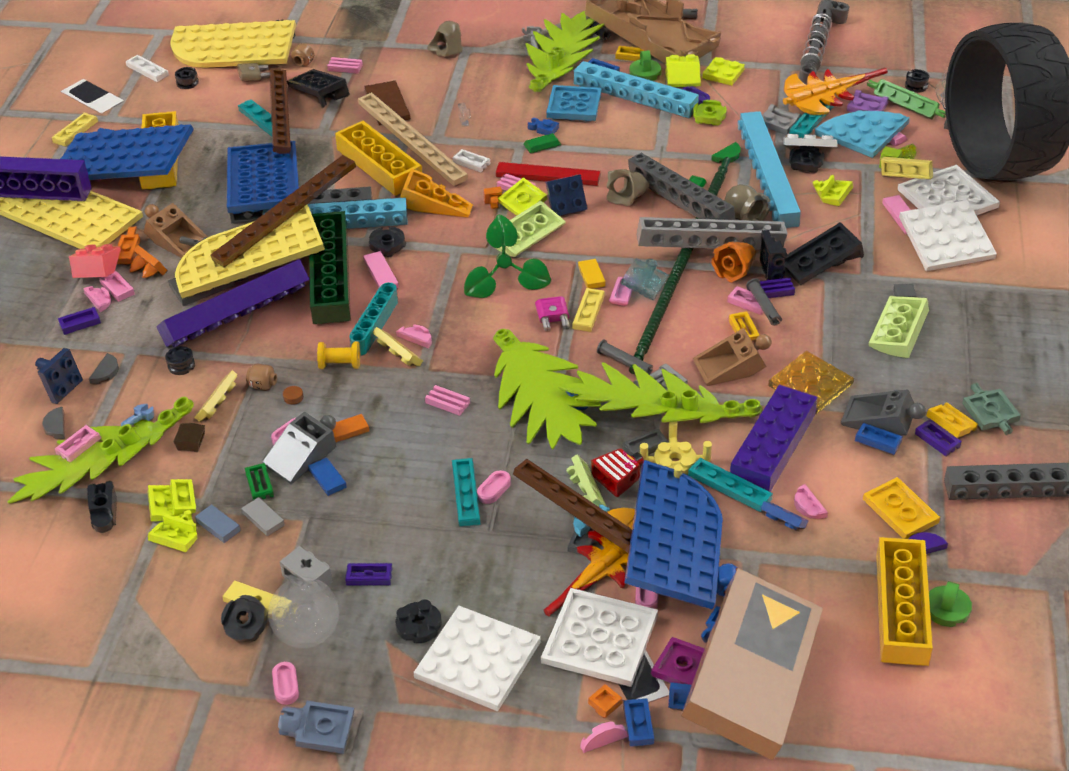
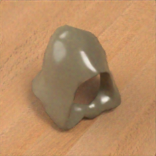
[427,21,463,57]
[606,169,649,206]

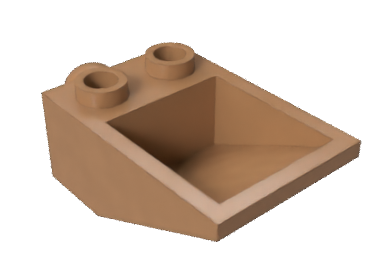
[144,203,208,258]
[693,328,772,386]

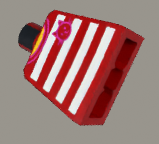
[591,449,644,498]

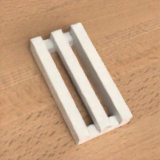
[452,149,490,172]

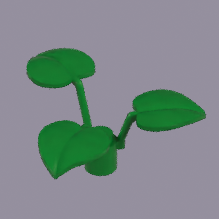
[464,214,552,298]

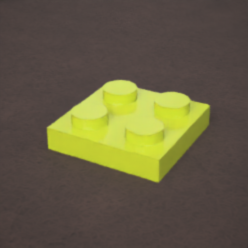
[702,57,745,86]
[498,177,548,216]

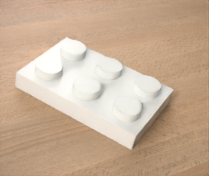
[783,134,837,147]

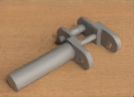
[522,26,543,48]

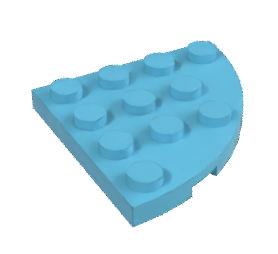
[815,110,910,158]

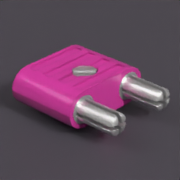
[535,296,569,331]

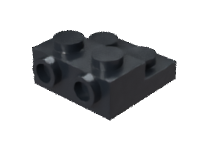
[759,230,787,281]

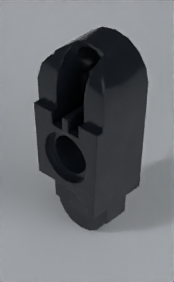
[87,481,117,533]

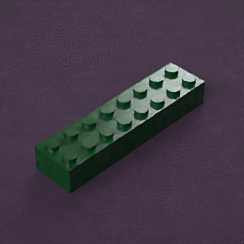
[309,211,351,324]

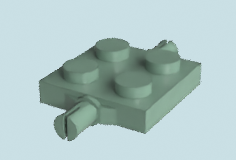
[962,383,1021,435]

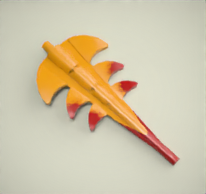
[783,68,888,115]
[544,507,635,616]

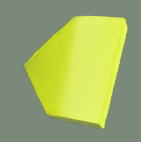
[812,175,853,206]
[148,510,197,552]

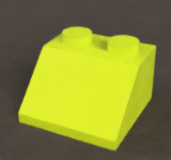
[666,54,701,87]

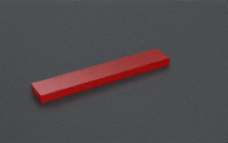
[496,162,601,186]

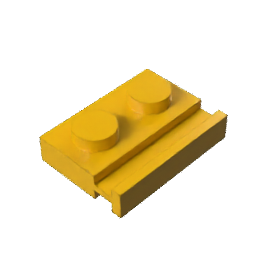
[926,402,978,438]

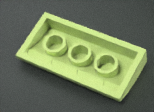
[496,201,566,257]
[869,296,929,358]

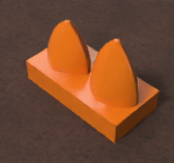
[129,245,168,278]

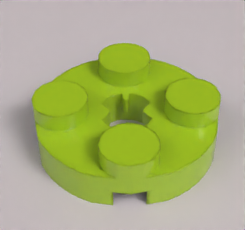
[693,100,727,126]

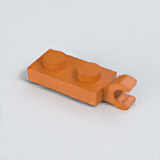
[117,227,141,264]

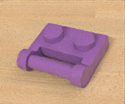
[847,90,889,112]

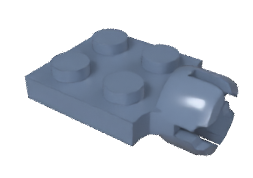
[278,701,354,754]

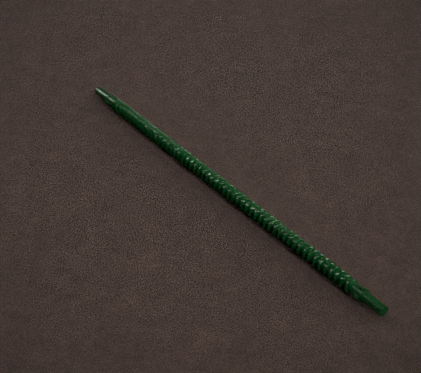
[629,157,731,374]

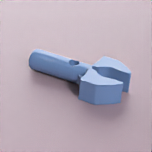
[121,404,154,427]

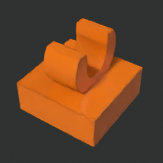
[483,186,502,209]
[588,684,623,718]

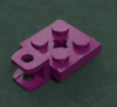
[651,637,705,685]

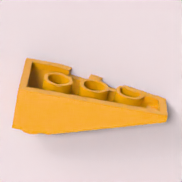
[400,168,473,218]

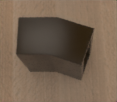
[173,423,205,452]

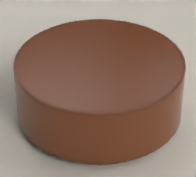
[283,386,304,405]

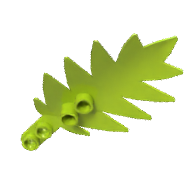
[526,11,604,92]
[493,329,602,450]
[559,362,763,423]
[7,397,194,504]

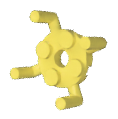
[640,422,712,478]

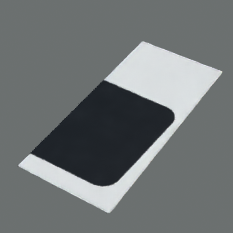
[61,79,124,113]
[619,650,669,702]

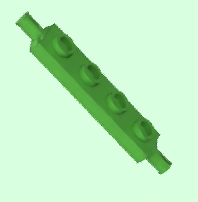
[867,79,946,119]

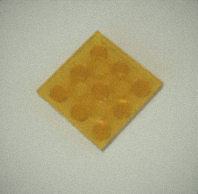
[768,351,854,414]

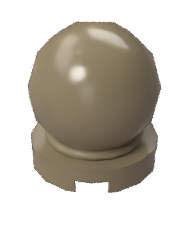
[724,184,770,221]

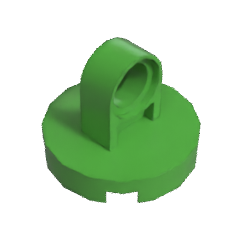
[629,50,661,81]
[929,581,972,627]

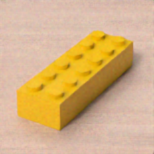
[139,111,179,189]
[335,121,422,196]
[876,537,933,666]

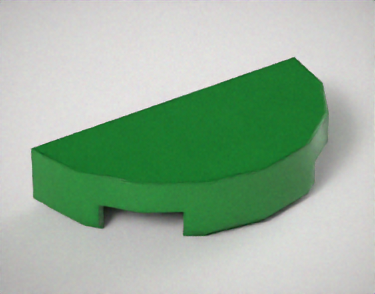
[711,142,741,163]

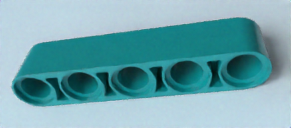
[349,282,398,356]

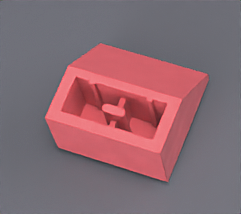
[69,244,120,278]

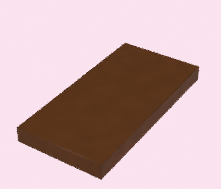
[364,80,411,125]

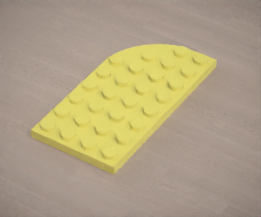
[170,20,296,68]
[0,191,143,249]
[175,204,325,299]

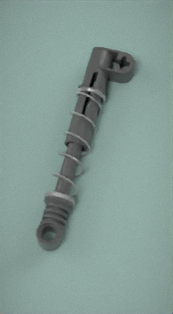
[799,0,850,85]

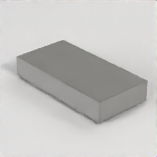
[241,497,285,536]

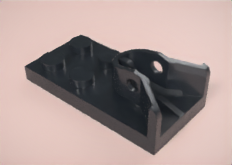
[287,69,350,108]
[784,222,864,286]

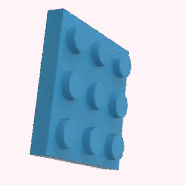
[546,85,602,121]

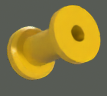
[317,341,360,369]

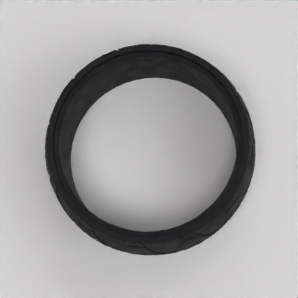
[945,23,1069,181]

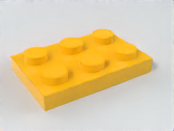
[863,477,940,539]

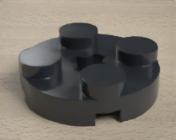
[789,146,824,173]
[369,227,406,257]
[221,595,269,642]
[395,599,442,644]

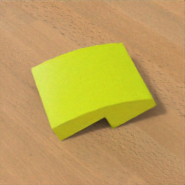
[147,479,196,521]

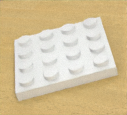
[898,165,1000,215]
[899,200,997,271]
[541,588,658,687]
[414,606,541,711]

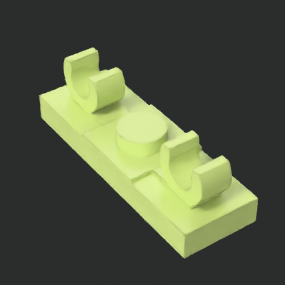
[566,454,607,507]

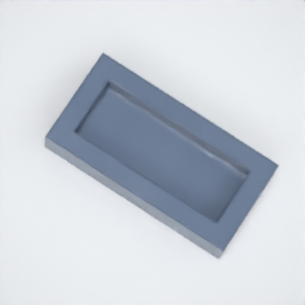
[195,504,241,543]

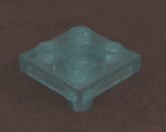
[620,258,669,301]

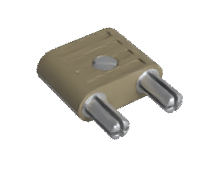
[237,63,270,81]

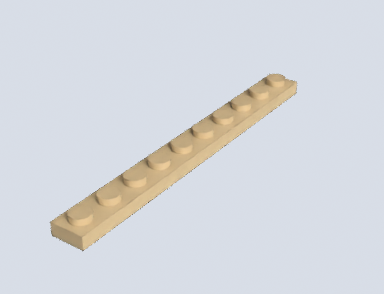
[358,92,468,186]

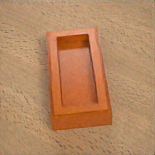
[332,414,370,443]

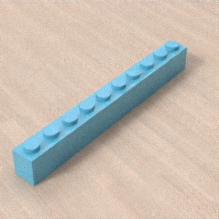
[737,111,801,228]

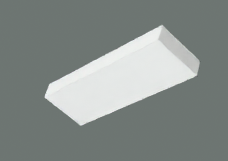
[126,55,169,82]

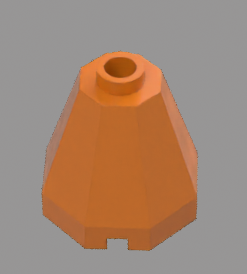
[711,242,756,282]

